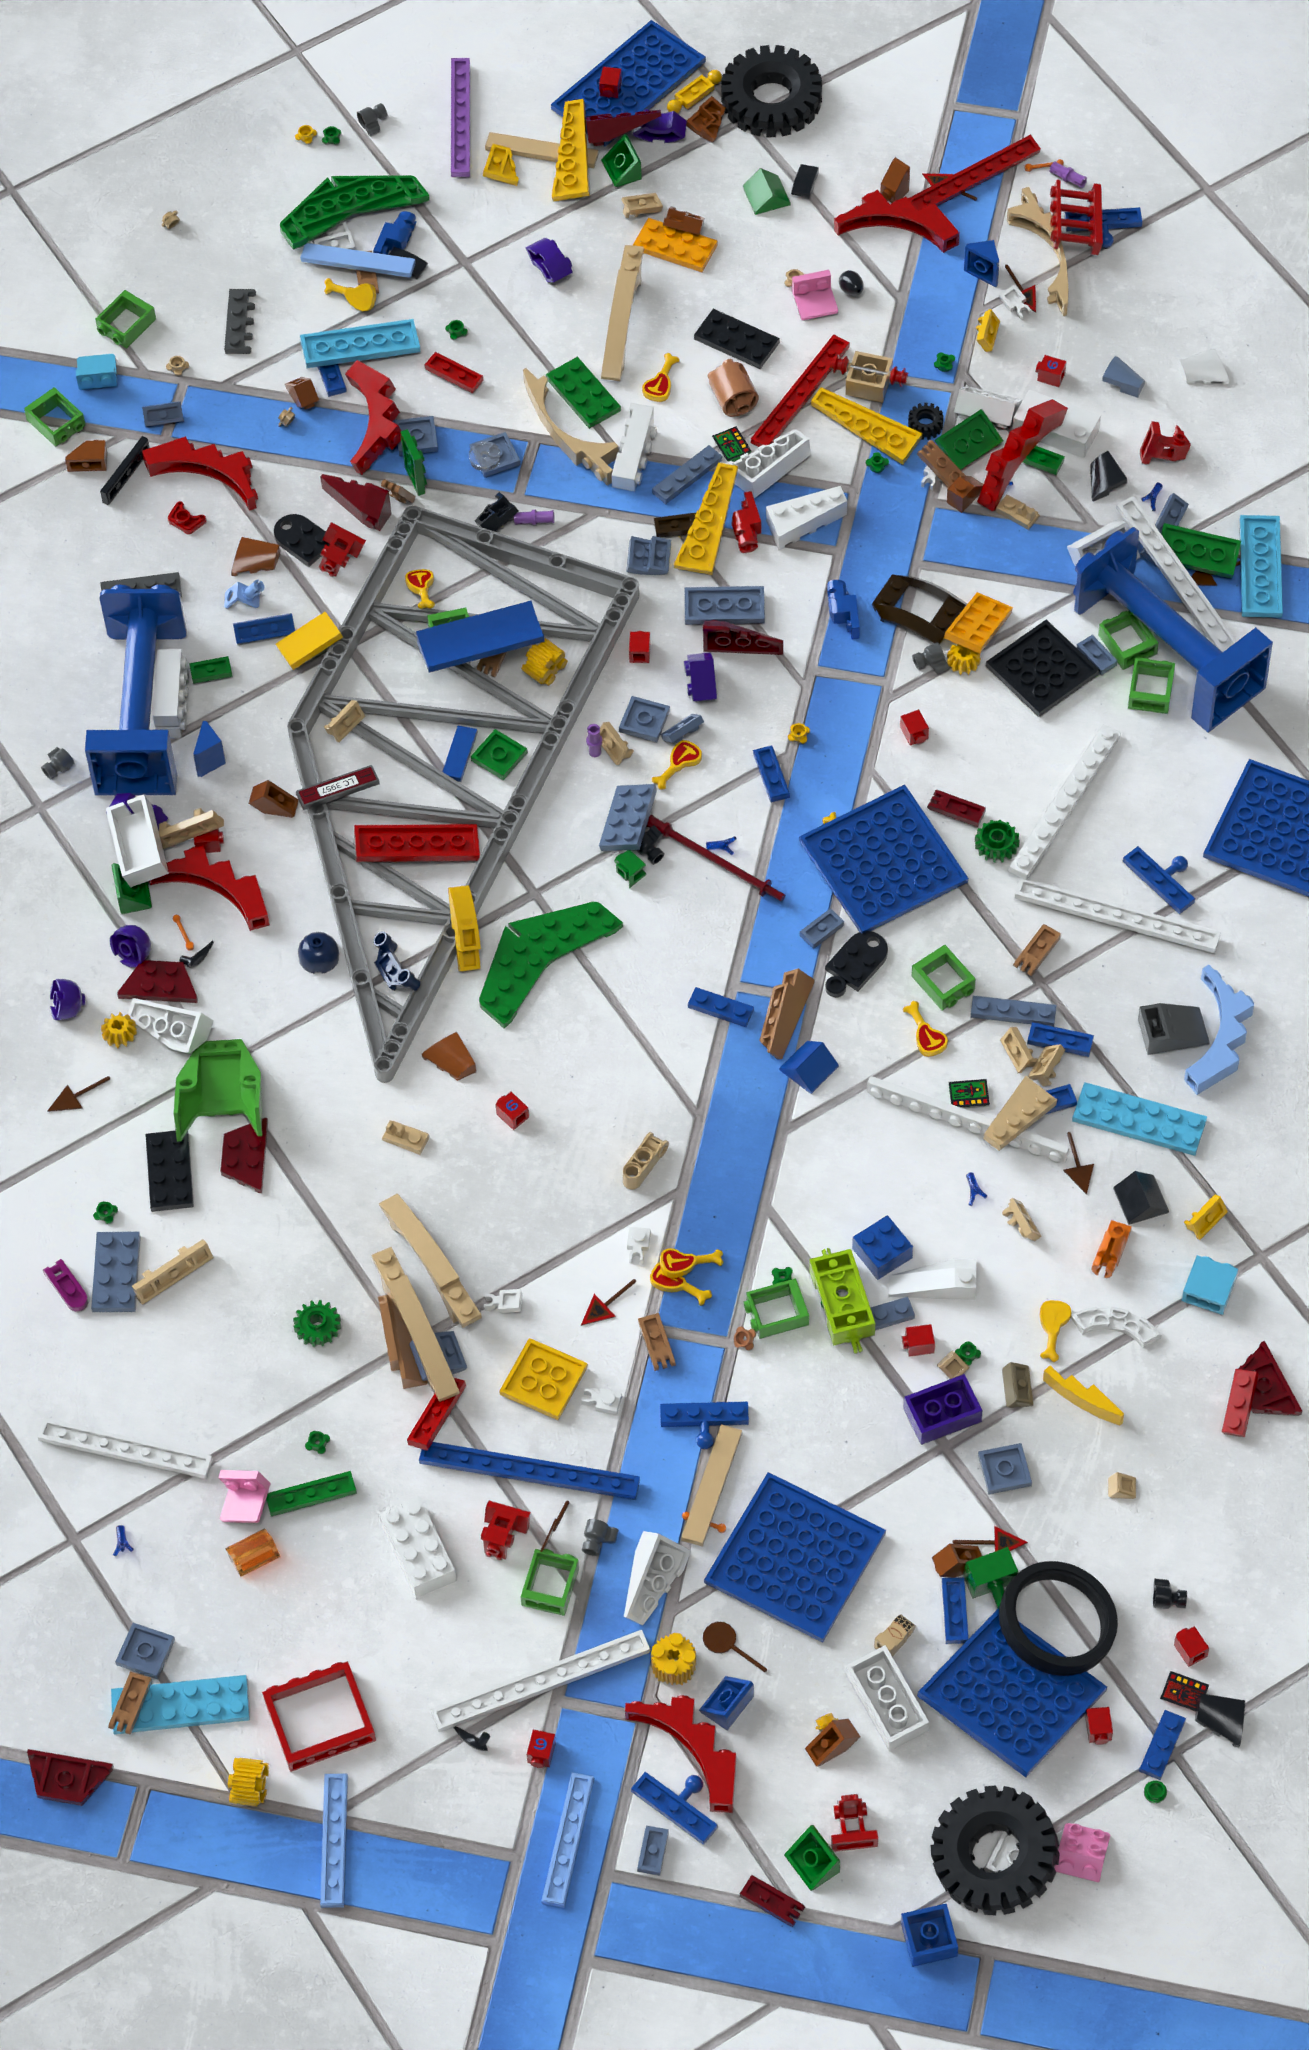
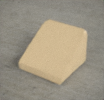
[937,1350,969,1379]
[1108,1472,1136,1499]

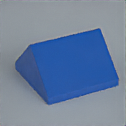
[964,240,999,287]
[193,721,226,777]
[779,1041,839,1094]
[699,1676,754,1731]

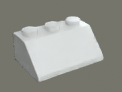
[954,386,1022,428]
[1067,520,1140,566]

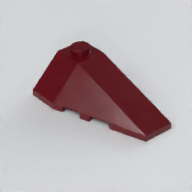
[586,110,661,146]
[320,474,392,531]
[703,620,783,655]

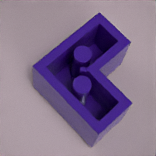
[684,652,717,701]

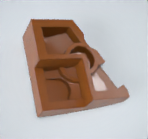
[686,96,725,142]

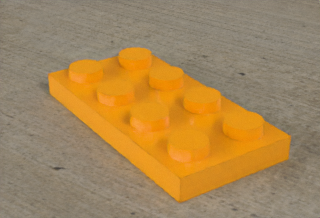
[633,218,718,272]
[944,592,1013,654]

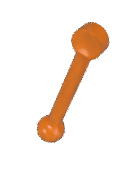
[1025,159,1064,172]
[173,914,194,951]
[682,1511,726,1533]

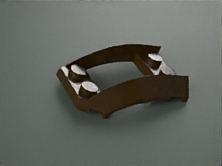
[872,574,968,645]

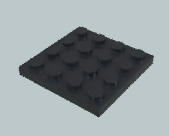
[986,619,1100,717]

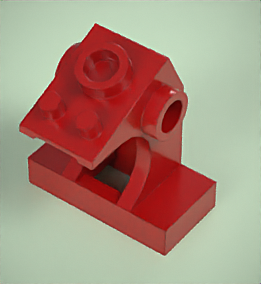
[1140,421,1191,464]
[319,522,366,577]
[481,1500,531,1560]
[831,1794,878,1852]

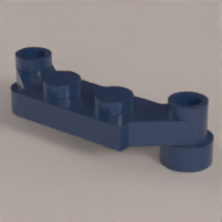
[373,931,420,991]

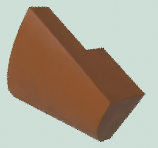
[663,206,705,235]
[231,537,280,576]
[422,1032,476,1081]

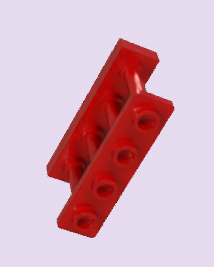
[1050,179,1103,255]

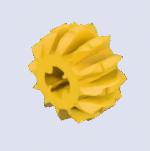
[947,644,981,675]
[101,1012,137,1048]

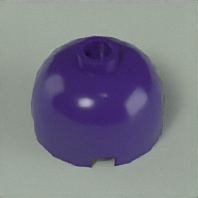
[110,925,151,967]
[50,979,85,1020]

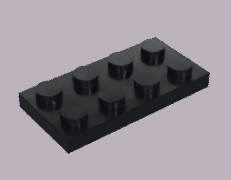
[694,308,780,369]
[145,1130,194,1212]

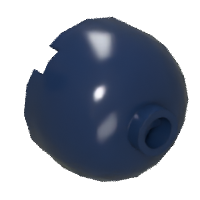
[298,932,339,974]

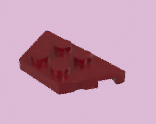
[117,960,198,1003]
[220,1118,268,1193]
[1238,1341,1302,1416]
[27,1749,114,1806]

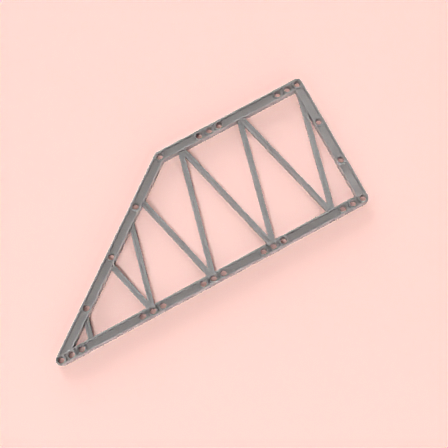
[287,506,639,1083]

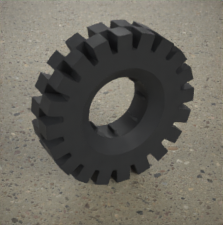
[721,45,822,137]
[931,1785,1060,1916]

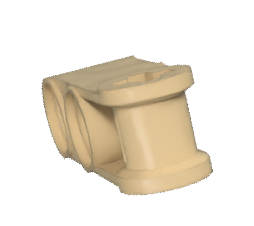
[623,1132,669,1189]

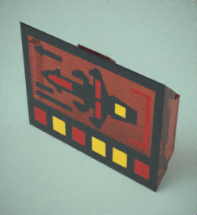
[1160,1671,1209,1711]

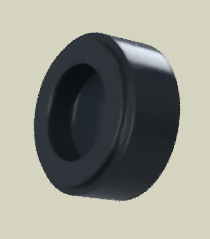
[825,976,846,998]

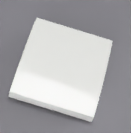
[312,220,355,249]

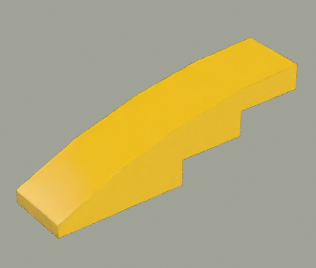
[1043,1365,1124,1426]

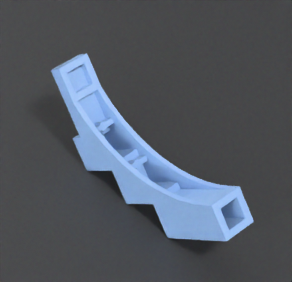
[1184,965,1254,1095]

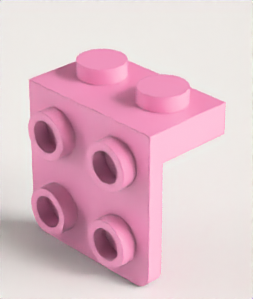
[1055,1823,1110,1882]

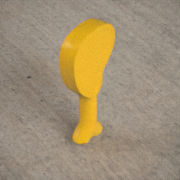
[324,278,376,311]
[1040,1300,1072,1362]

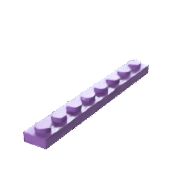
[451,58,470,177]

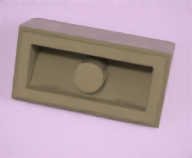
[1002,1362,1033,1408]

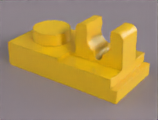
[976,309,1000,352]
[1184,1194,1228,1240]

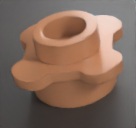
[734,1326,756,1350]

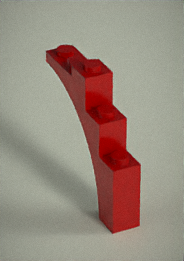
[834,190,960,253]
[345,360,401,475]
[977,399,1068,511]
[142,436,258,511]
[149,846,270,931]
[625,1695,736,1813]

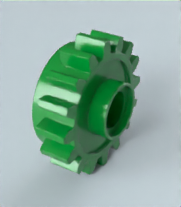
[974,820,1020,863]
[293,1300,341,1347]

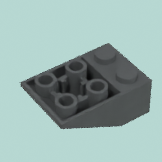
[1138,1003,1210,1055]

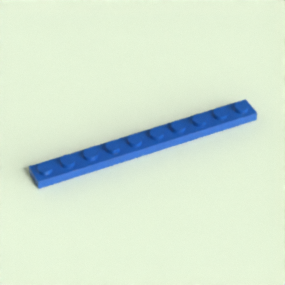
[419,1442,640,1500]

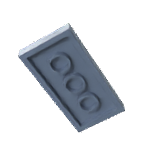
[684,586,765,625]
[599,784,657,851]
[91,1232,140,1312]

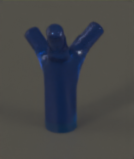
[1141,482,1163,511]
[706,836,737,855]
[966,1172,987,1206]
[113,1525,134,1556]

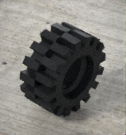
[908,403,943,440]

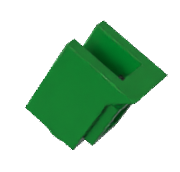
[614,850,646,888]

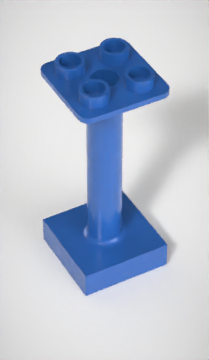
[1073,527,1273,733]
[85,585,187,796]

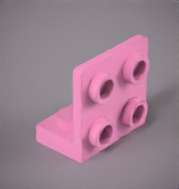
[792,269,838,320]
[218,1470,271,1523]

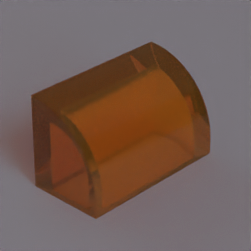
[225,1528,280,1577]

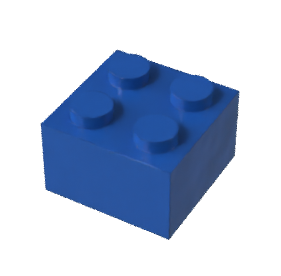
[852,1215,913,1280]
[901,1903,958,1967]

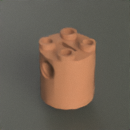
[708,359,759,417]

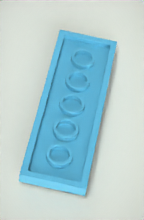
[300,319,420,368]
[1239,515,1283,618]
[1072,1082,1207,1156]
[111,1675,250,1734]

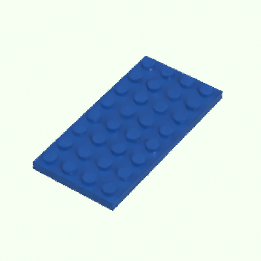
[551,20,706,147]

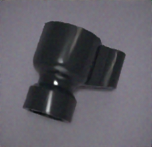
[636,825,665,865]
[1153,1578,1187,1609]

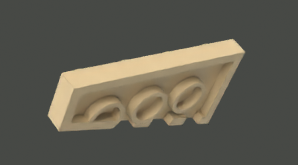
[983,1076,1057,1151]

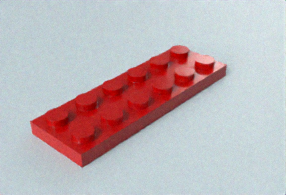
[354,824,480,862]

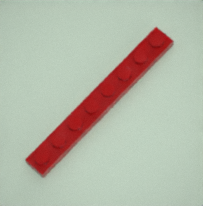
[908,134,1041,211]
[751,334,850,447]

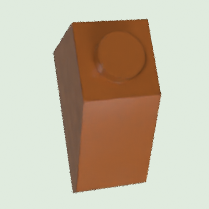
[880,157,910,203]
[284,377,319,409]
[65,440,108,472]
[947,476,983,513]
[248,780,299,818]
[932,1543,982,1578]
[805,1719,861,1767]

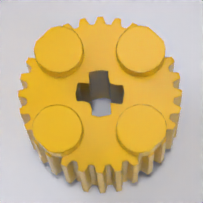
[521,638,568,686]
[651,1633,697,1686]
[228,1758,269,1806]

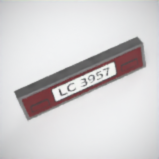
[296,765,380,811]

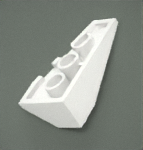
[128,998,214,1054]
[888,1259,976,1300]
[624,1531,691,1625]

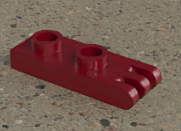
[927,790,986,827]
[740,1875,805,1927]

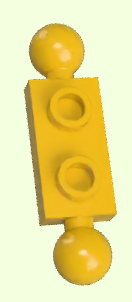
[667,70,722,114]

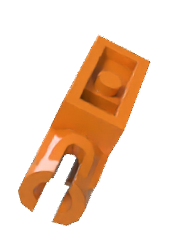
[1091,1220,1132,1278]

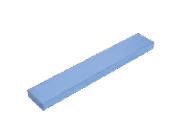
[300,243,416,278]
[542,1772,594,1908]
[320,1774,348,1908]

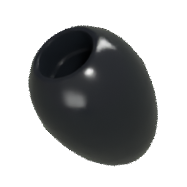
[839,270,864,296]

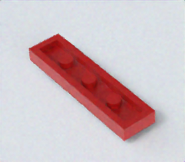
[407,1378,466,1451]

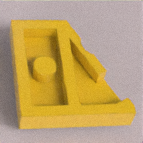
[483,143,519,186]

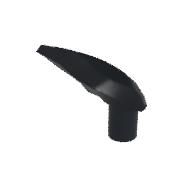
[179,940,214,968]
[453,1726,490,1751]

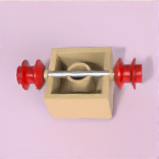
[830,351,908,403]

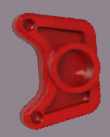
[168,501,206,534]

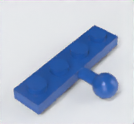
[1064,207,1142,248]
[1123,846,1195,914]
[660,1401,749,1449]
[631,1772,718,1845]

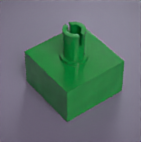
[963,1547,1018,1609]

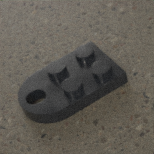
[274,514,330,567]
[825,931,888,992]

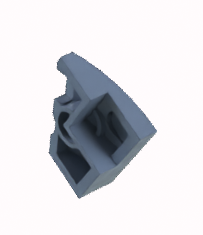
[1102,356,1145,398]

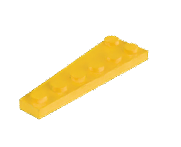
[552,99,590,202]
[811,387,922,465]
[674,463,738,575]

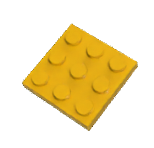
[499,1338,588,1420]

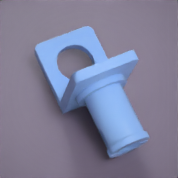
[224,579,265,609]

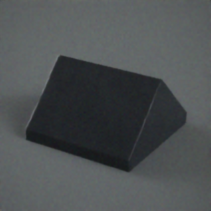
[1113,1171,1169,1225]

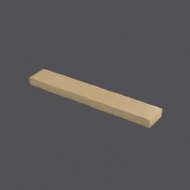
[485,132,599,168]
[681,1424,742,1547]

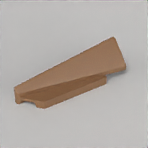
[760,968,814,1059]
[378,1295,428,1389]

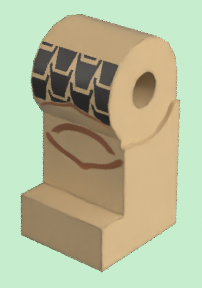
[874,1614,916,1657]

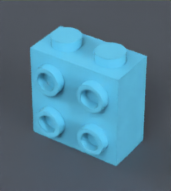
[1182,1255,1238,1315]

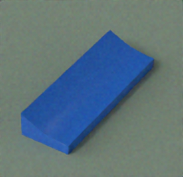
[416,600,545,673]

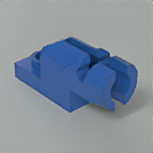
[373,211,417,255]
[827,580,860,639]

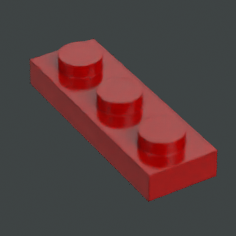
[424,352,484,393]
[1222,1369,1259,1437]

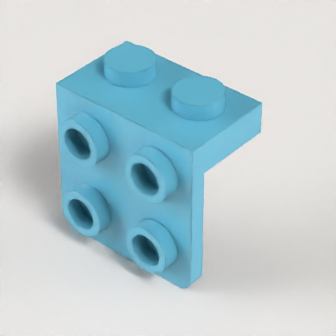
[76,354,117,390]

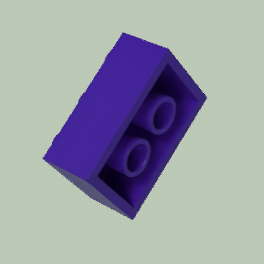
[903,1374,983,1445]

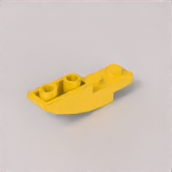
[448,885,481,971]

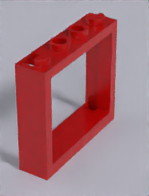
[262,1661,376,1772]

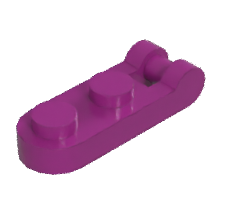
[42,1259,88,1312]

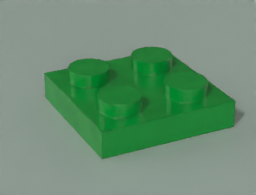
[471,729,528,780]

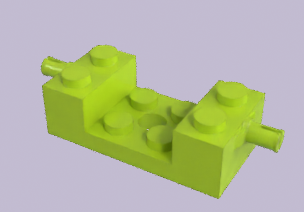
[809,1248,875,1354]

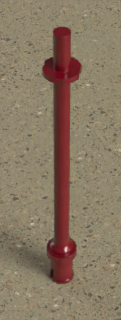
[646,815,786,902]

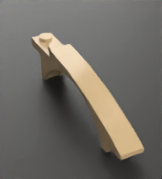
[1007,187,1068,316]
[601,245,644,381]
[523,368,619,486]
[379,1194,482,1328]
[371,1247,460,1402]

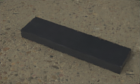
[100,436,150,505]

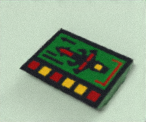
[712,426,751,462]
[949,1079,990,1107]

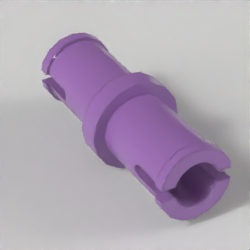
[1049,161,1087,188]
[514,509,555,525]
[586,724,602,757]

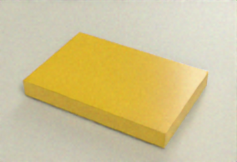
[275,612,343,670]

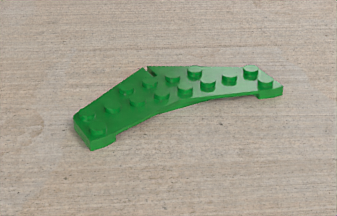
[280,175,429,250]
[479,902,623,1028]

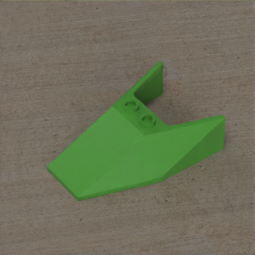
[173,1039,262,1141]

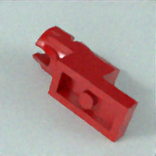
[731,491,761,553]

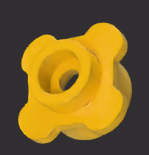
[295,125,317,144]
[788,723,810,744]
[815,1713,838,1730]

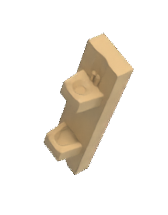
[159,808,224,849]
[132,1239,213,1305]

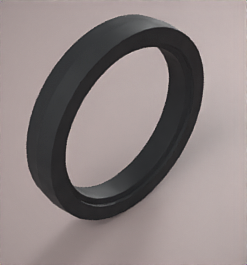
[999,1561,1118,1676]

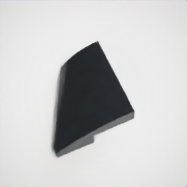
[1090,451,1127,502]
[475,492,519,532]
[1195,1693,1245,1748]

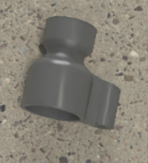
[357,103,388,136]
[912,642,949,674]
[41,747,75,780]
[582,1519,619,1556]

